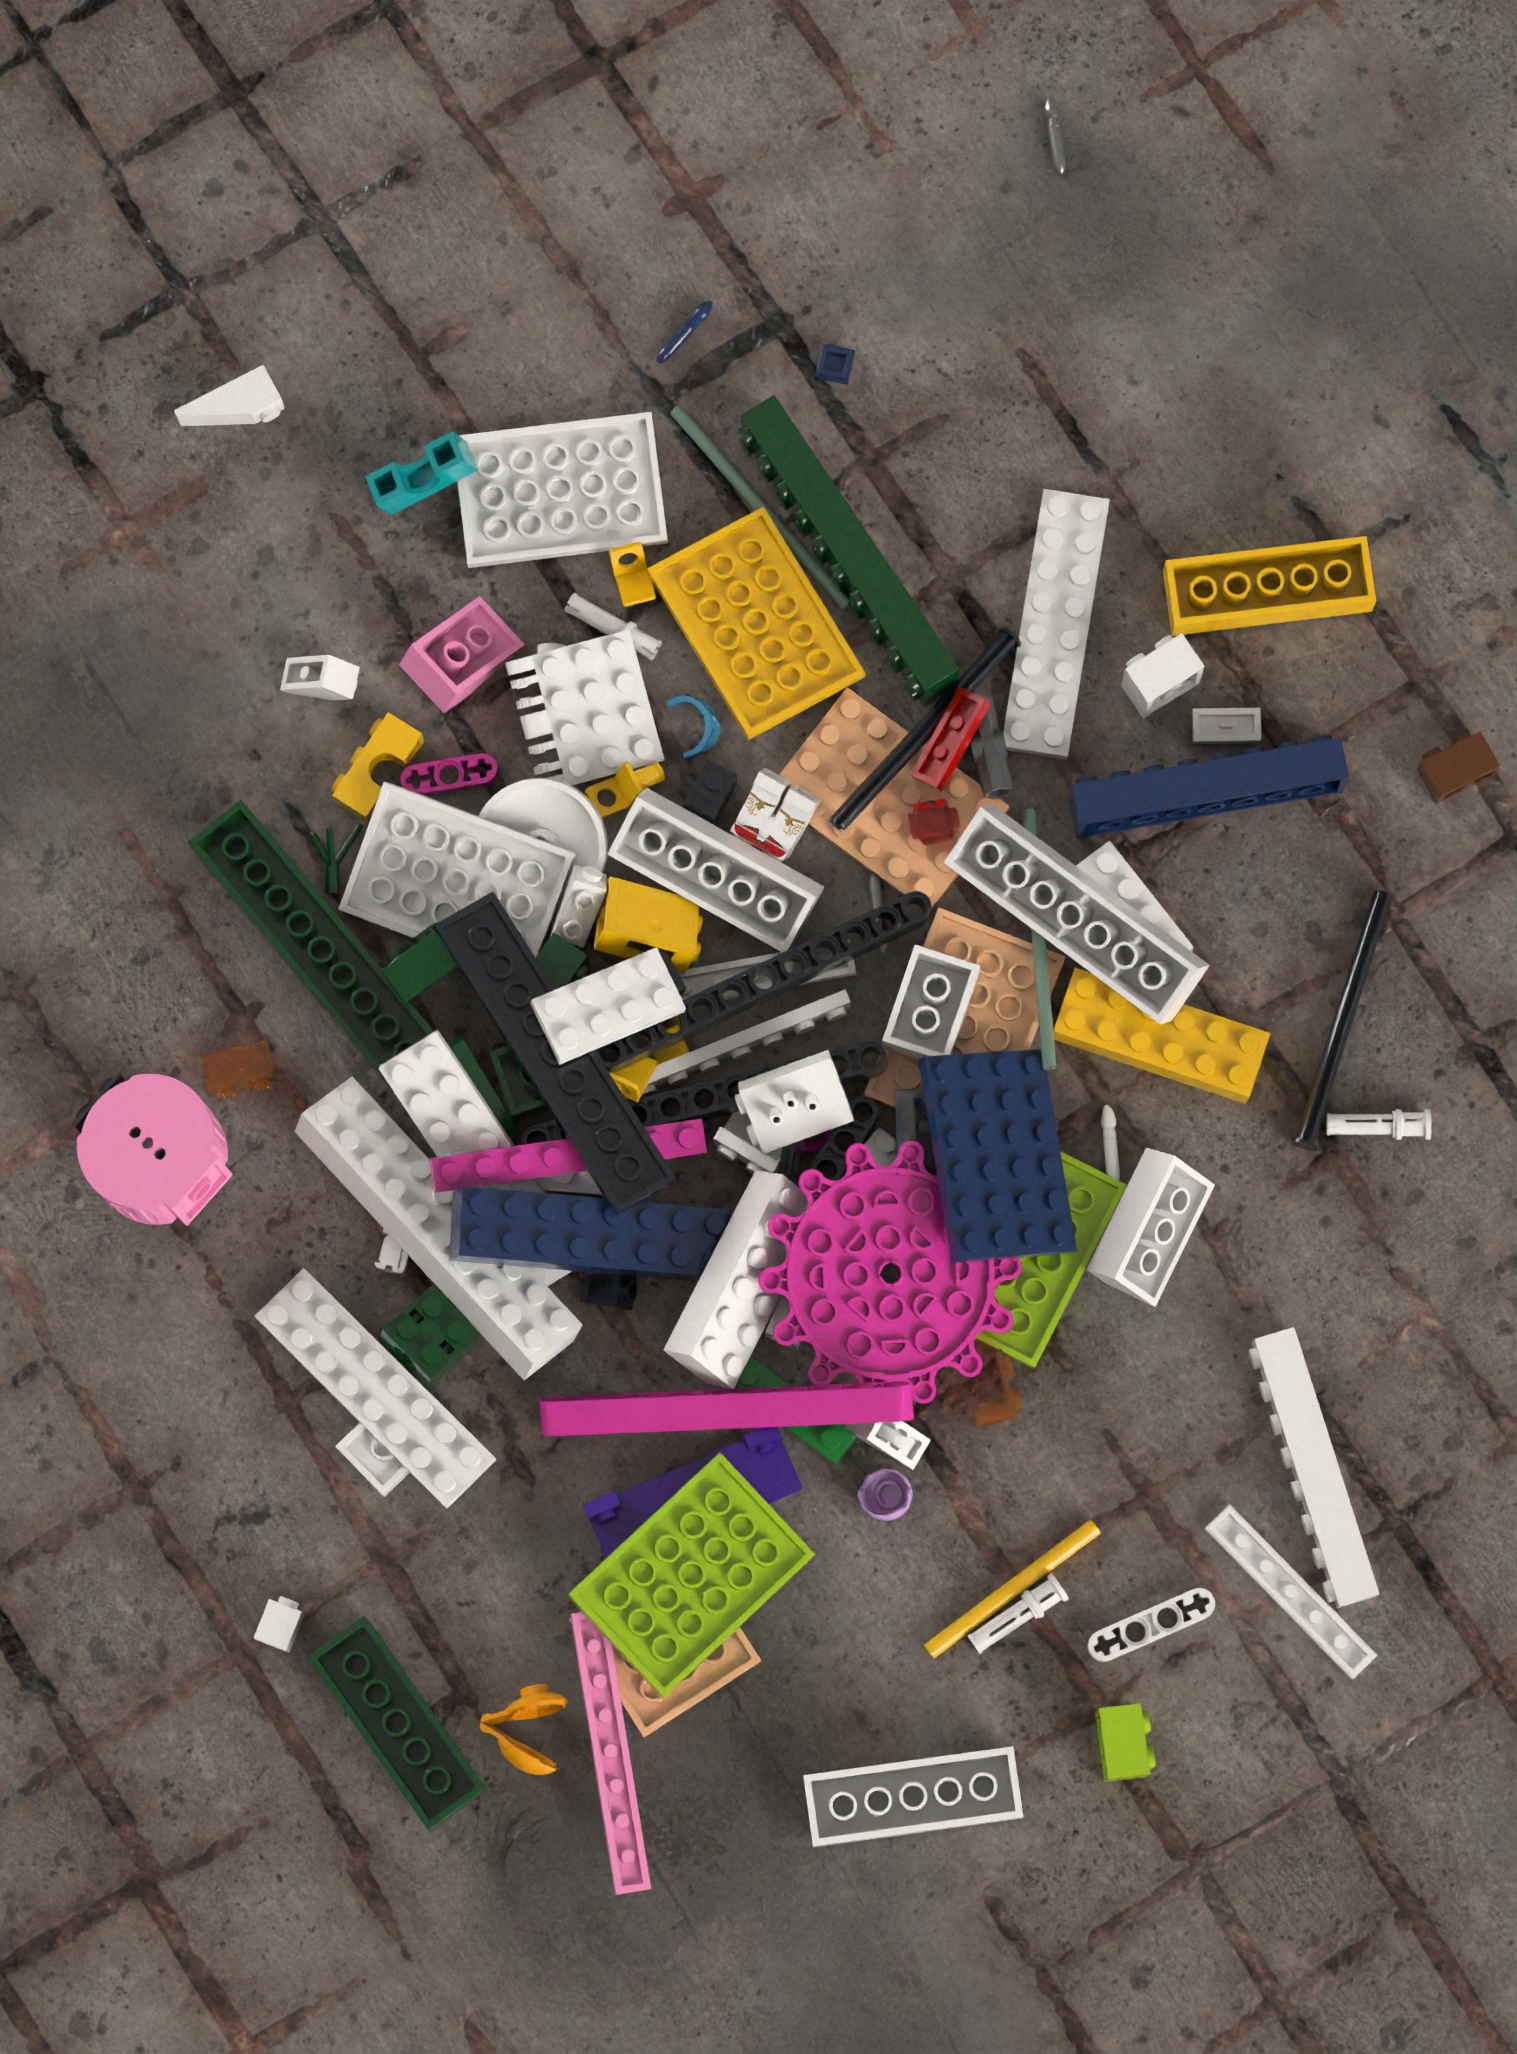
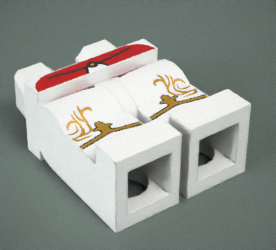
[730,768,822,862]

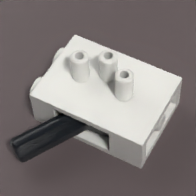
[734,1049,854,1184]

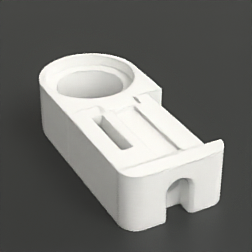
[375,1229,410,1276]

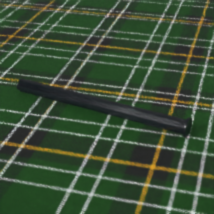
[830,627,1021,832]
[1290,890,1392,1151]

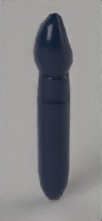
[656,301,713,363]

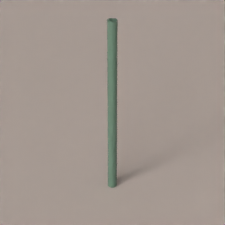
[670,405,851,611]
[1022,809,1056,1070]

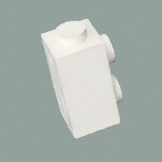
[551,864,607,948]

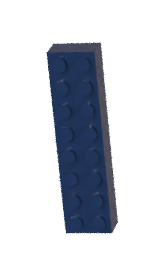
[1068,735,1349,839]
[449,1186,732,1281]

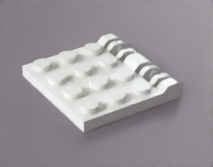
[505,629,665,785]

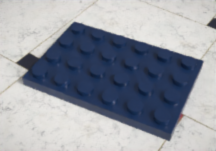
[918,1049,1077,1263]

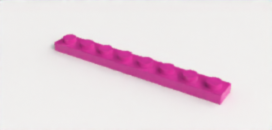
[429,1119,707,1193]

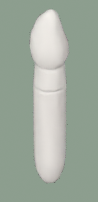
[1101,1105,1120,1181]

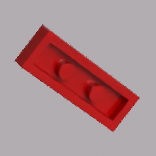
[910,687,991,792]

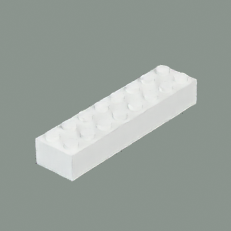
[944,805,1210,1024]

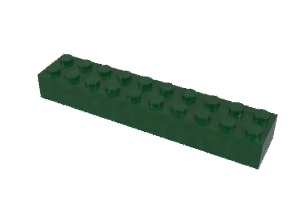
[738,395,959,707]
[188,800,434,1101]

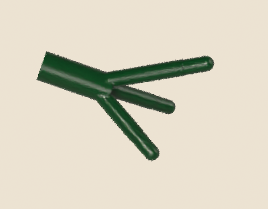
[310,823,363,894]

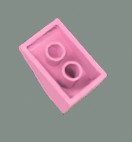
[399,596,525,714]

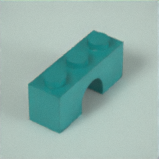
[365,431,478,515]

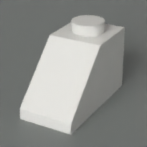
[280,655,360,701]

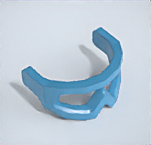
[666,695,722,760]

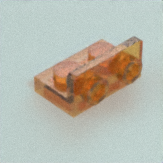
[200,1039,277,1099]

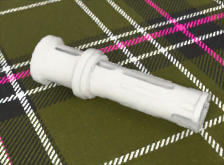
[1326,1109,1431,1140]
[967,1573,1069,1654]

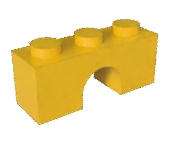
[332,712,424,824]

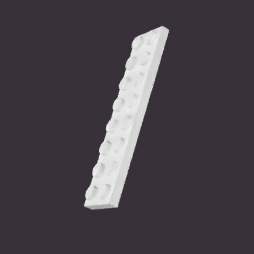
[1003,489,1110,760]
[379,1029,572,1287]
[254,1268,496,1509]

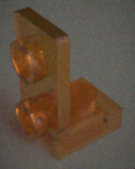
[973,1349,1022,1429]

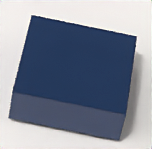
[815,344,855,385]

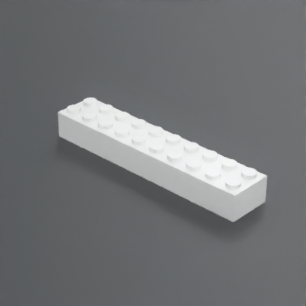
[294,1077,582,1380]

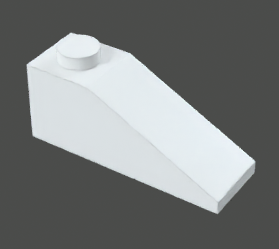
[174,365,285,426]

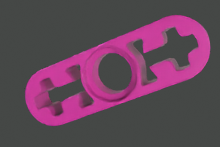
[400,753,498,796]

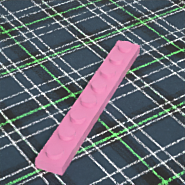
[570,1612,651,1895]

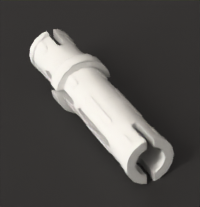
[564,593,662,660]

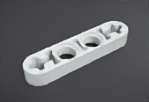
[1087,1588,1215,1662]

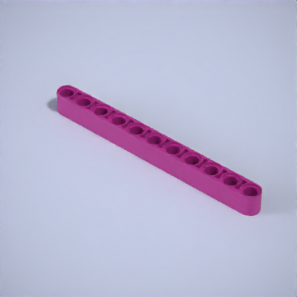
[539,1381,914,1436]

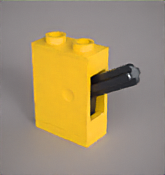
[594,876,703,995]

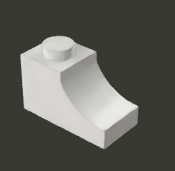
[845,1421,930,1469]

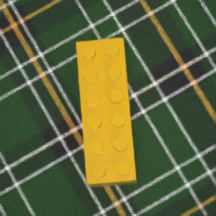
[1163,536,1376,636]
[1053,968,1271,1104]

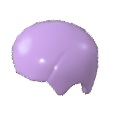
[857,1468,913,1521]

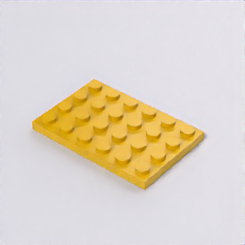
[647,506,866,741]

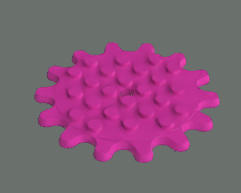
[758,1141,1022,1404]

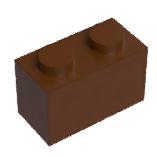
[1417,731,1500,804]

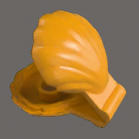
[480,1684,569,1775]

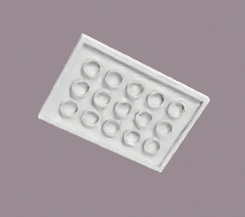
[458,412,668,568]
[338,781,576,958]

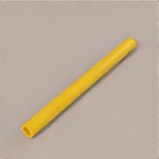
[924,1520,1101,1659]

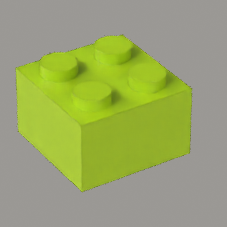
[1095,1703,1155,1782]

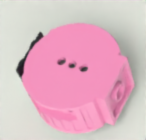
[72,1072,233,1226]

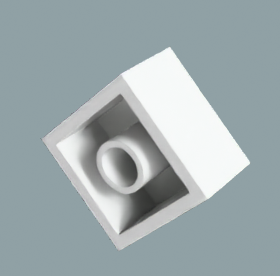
[1121,633,1205,719]

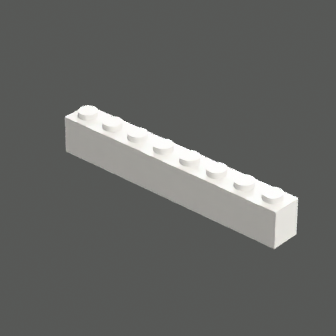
[1248,1327,1379,1609]

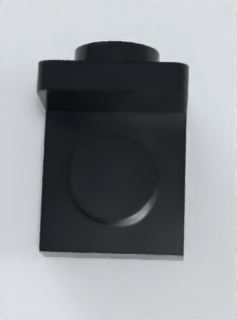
[580,1272,638,1310]

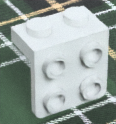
[713,1111,782,1174]

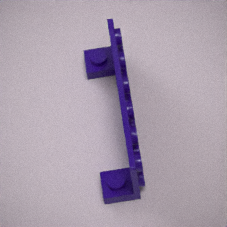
[583,1427,802,1558]

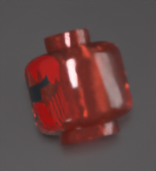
[908,798,960,846]

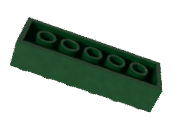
[307,1616,488,1831]

